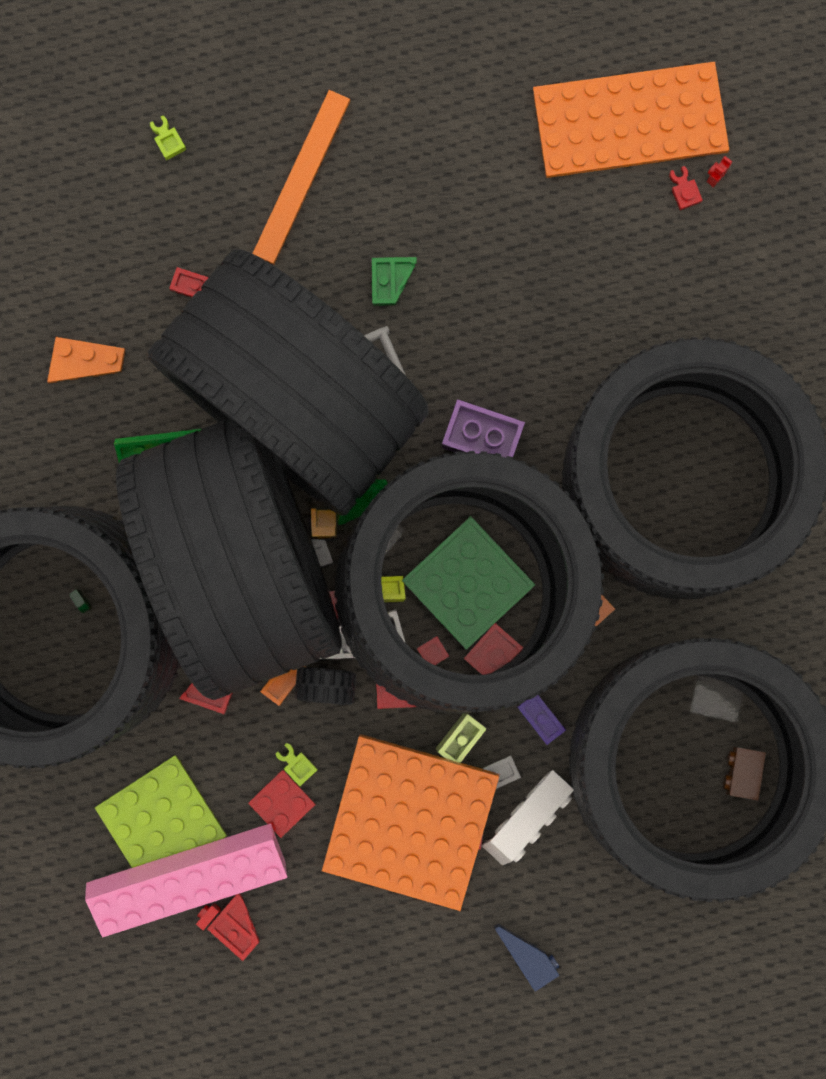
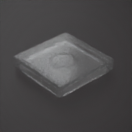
[690,676,743,722]

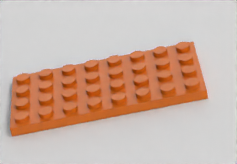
[533,62,729,178]

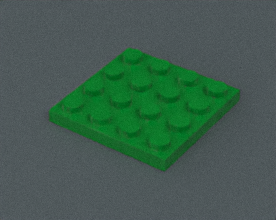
[402,516,535,650]

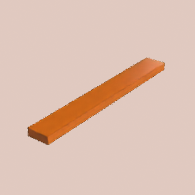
[252,90,350,265]

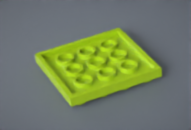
[95,755,227,868]

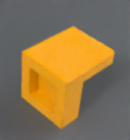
[311,508,337,539]

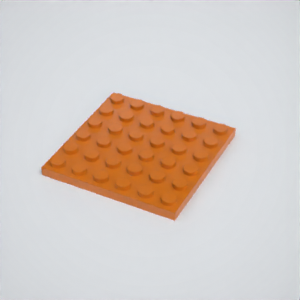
[322,734,500,911]

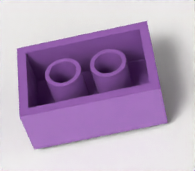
[442,399,525,458]

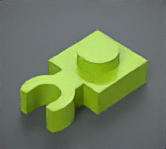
[150,116,186,161]
[276,743,318,786]

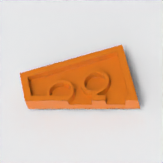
[47,337,125,383]

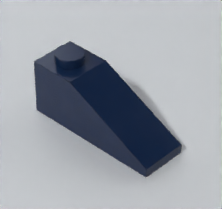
[494,924,560,992]

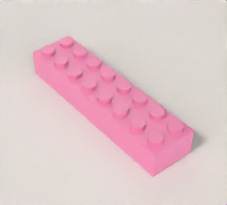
[85,823,287,937]

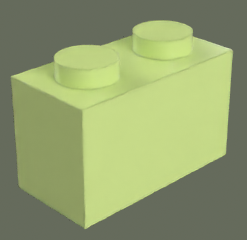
[436,713,486,763]

